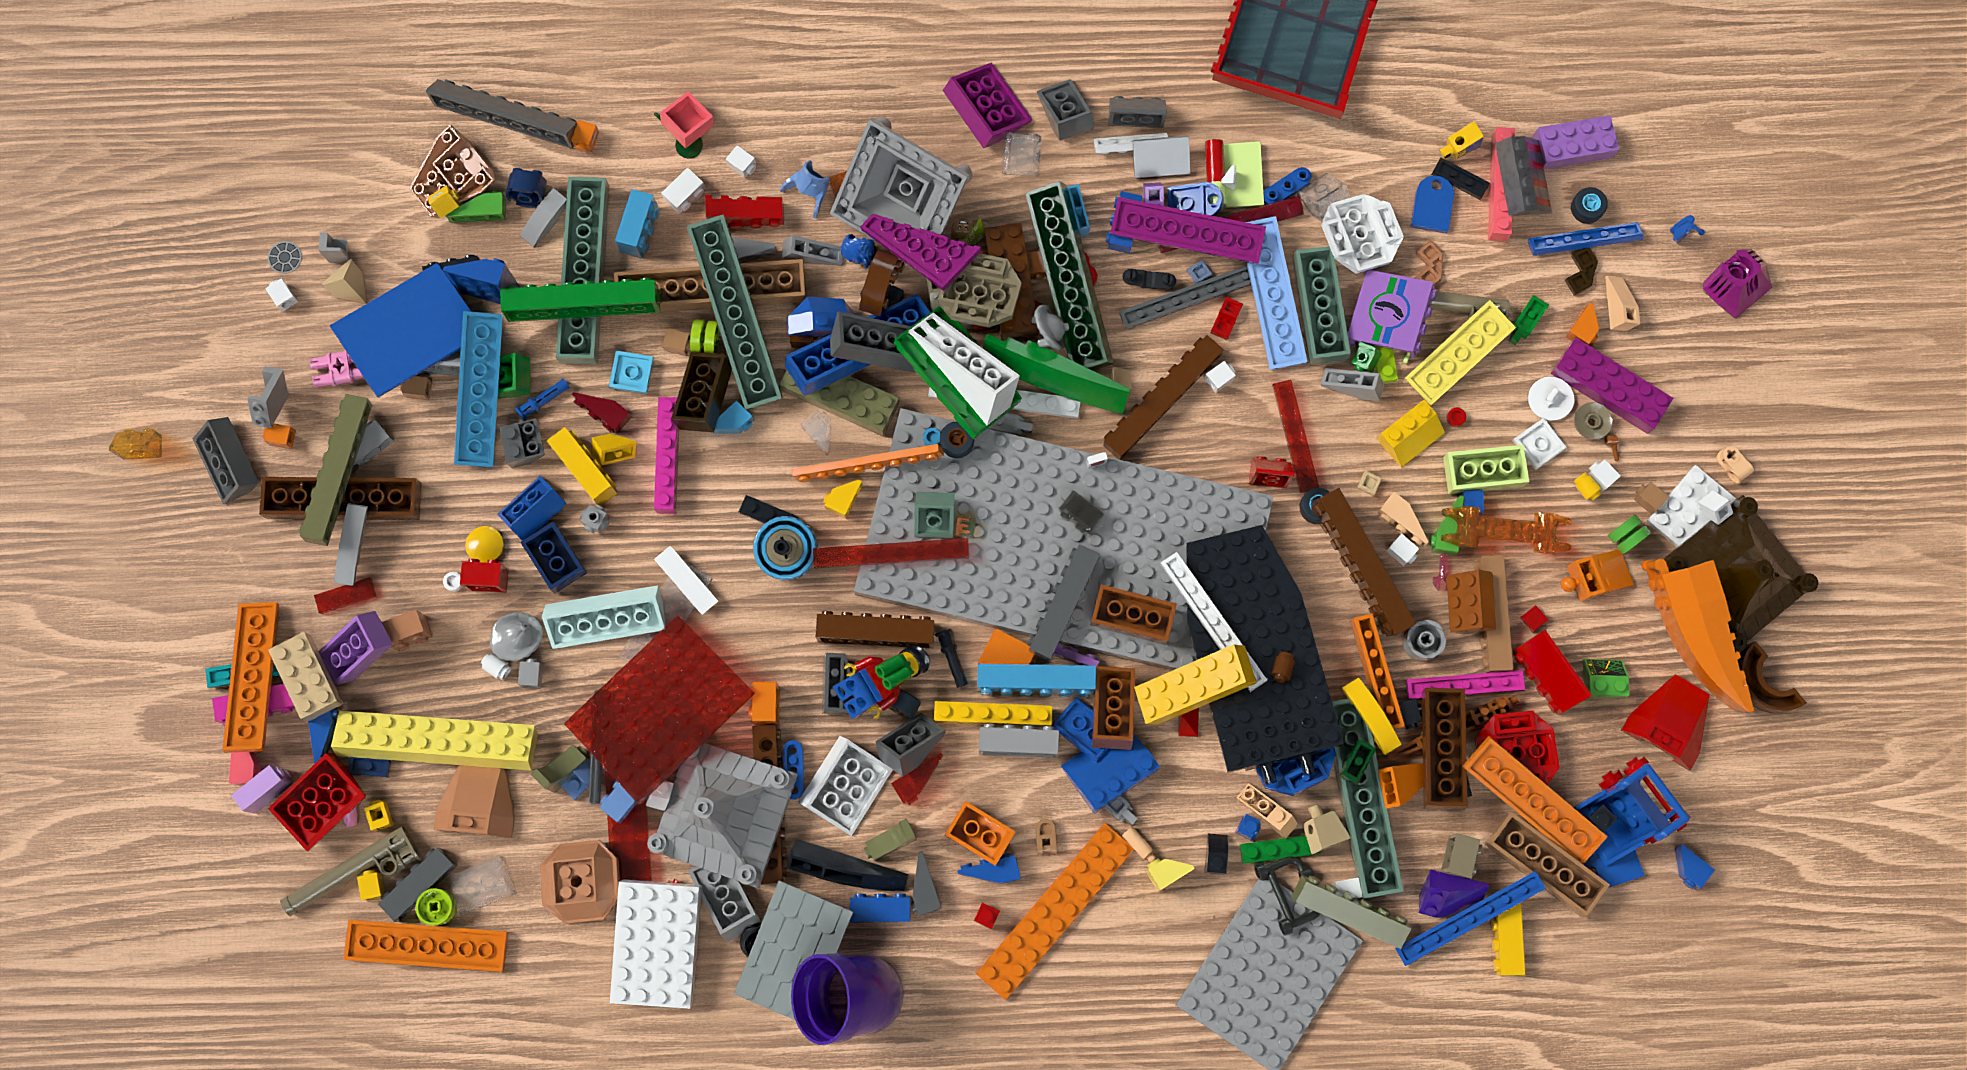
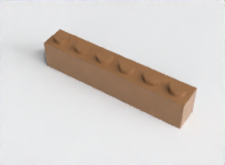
[1474,555,1513,673]

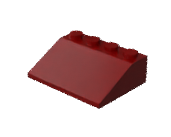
[1513,630,1592,715]
[268,753,366,852]

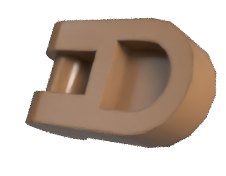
[1035,819,1057,855]

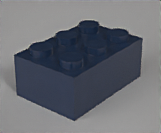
[520,522,587,594]

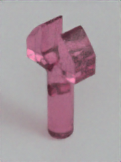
[1433,554,1447,591]

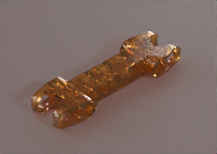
[1441,506,1571,554]

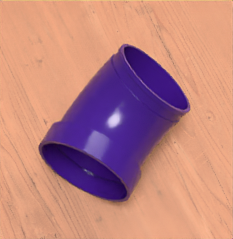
[791,953,904,1045]

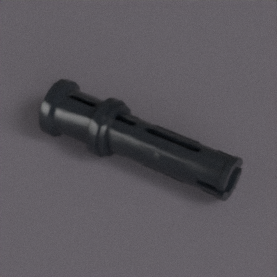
[935,628,968,688]

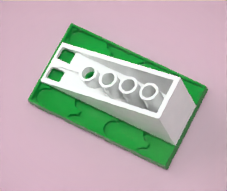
[894,306,1022,439]

